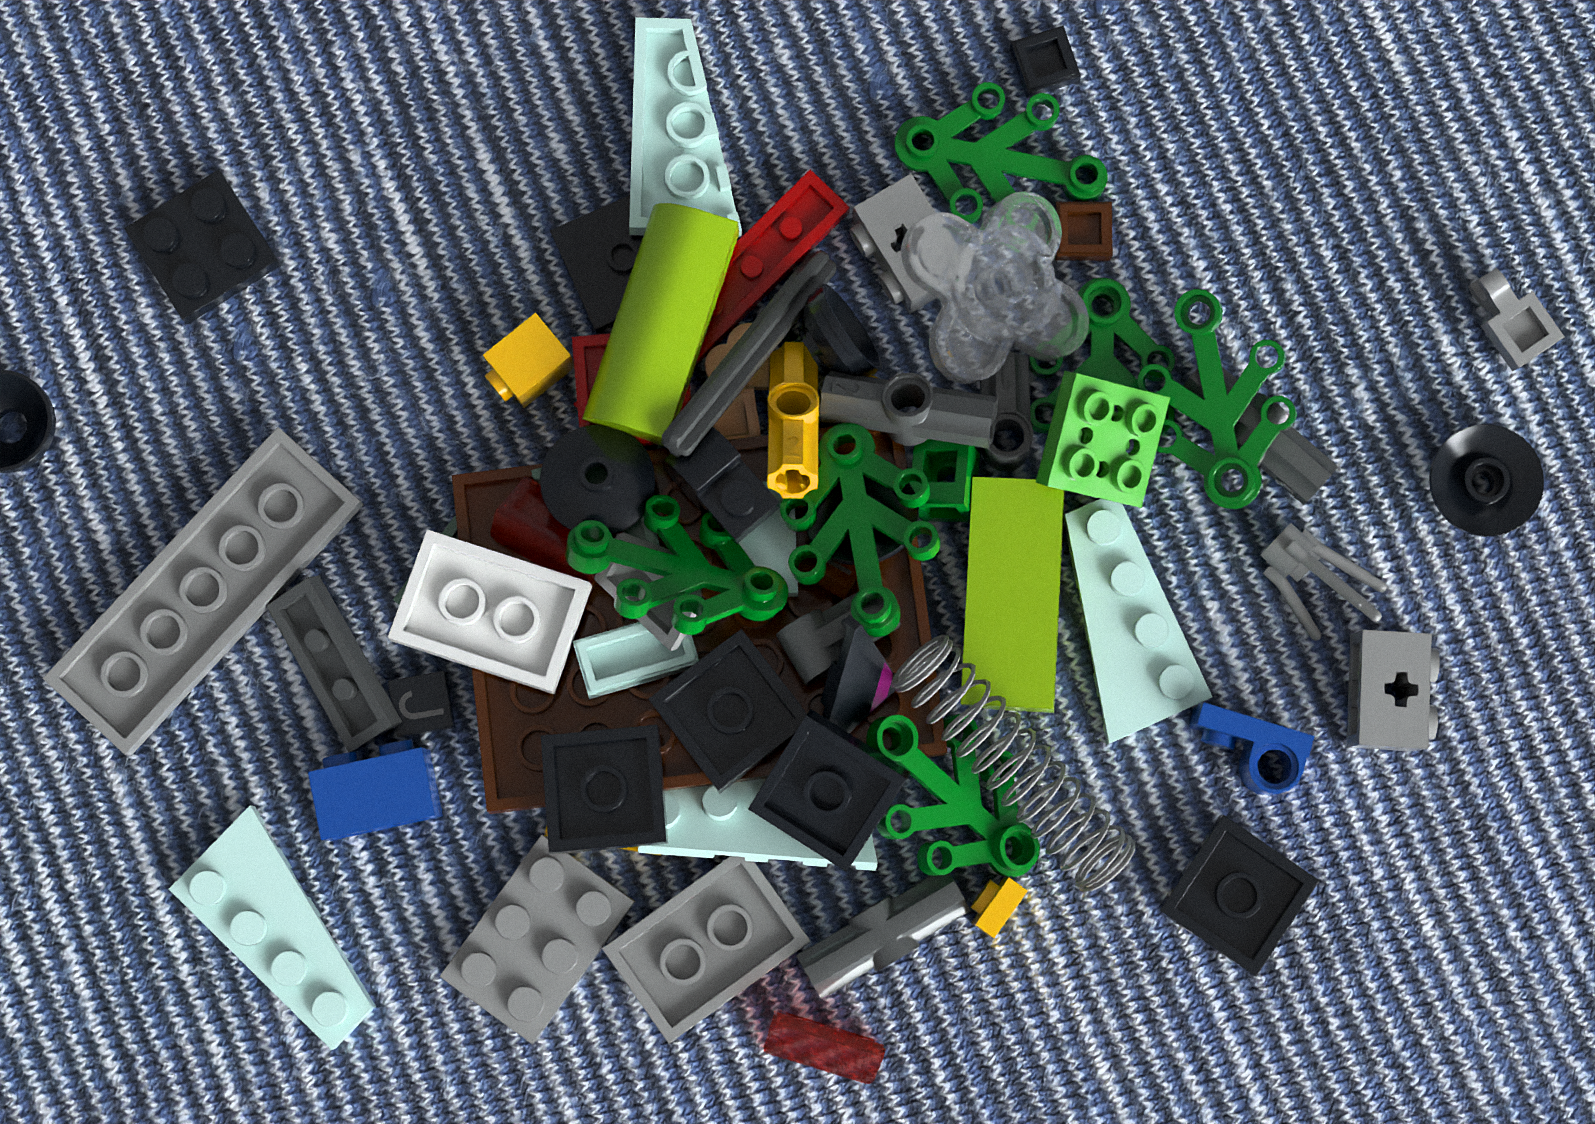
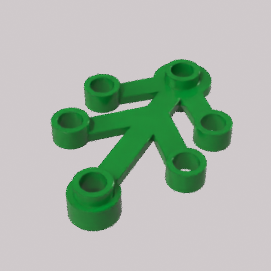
[894,82,1108,237]
[1028,278,1175,463]
[1137,289,1297,509]
[780,423,940,637]
[565,495,789,635]
[866,714,1040,877]

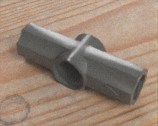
[1183,367,1338,505]
[819,371,998,448]
[796,874,971,999]

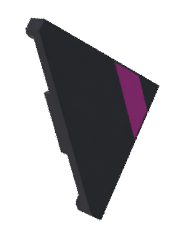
[820,615,896,733]

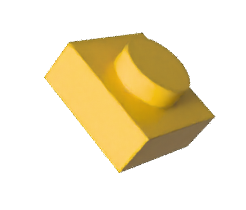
[970,877,1028,938]

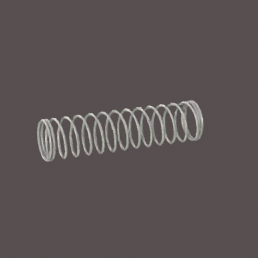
[892,635,1136,892]

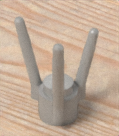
[1260,523,1387,641]

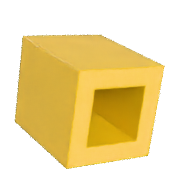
[483,312,574,408]

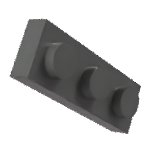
[266,575,402,752]

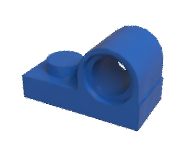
[1189,702,1315,796]

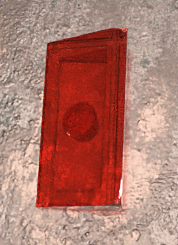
[490,476,622,584]
[764,1010,886,1084]

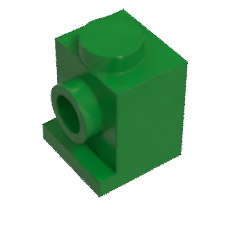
[910,439,980,522]

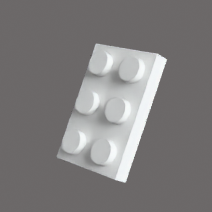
[388,530,592,694]

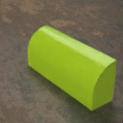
[582,203,739,446]
[961,477,1065,713]

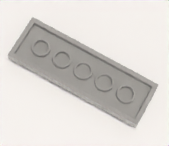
[42,427,364,756]

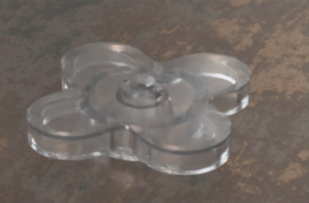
[901,191,1089,384]

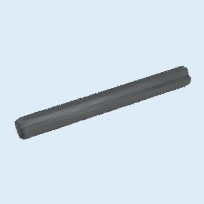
[661,250,837,458]

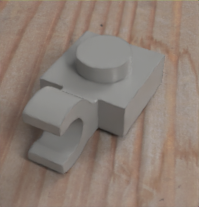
[1468,268,1564,371]

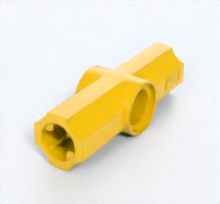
[767,342,819,499]

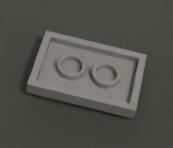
[439,835,636,1045]
[602,856,810,1044]

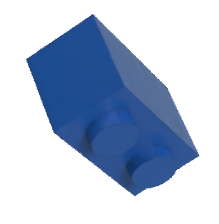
[308,740,443,841]

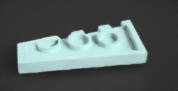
[629,17,742,238]
[1063,499,1212,745]
[638,778,878,871]
[169,805,376,1050]

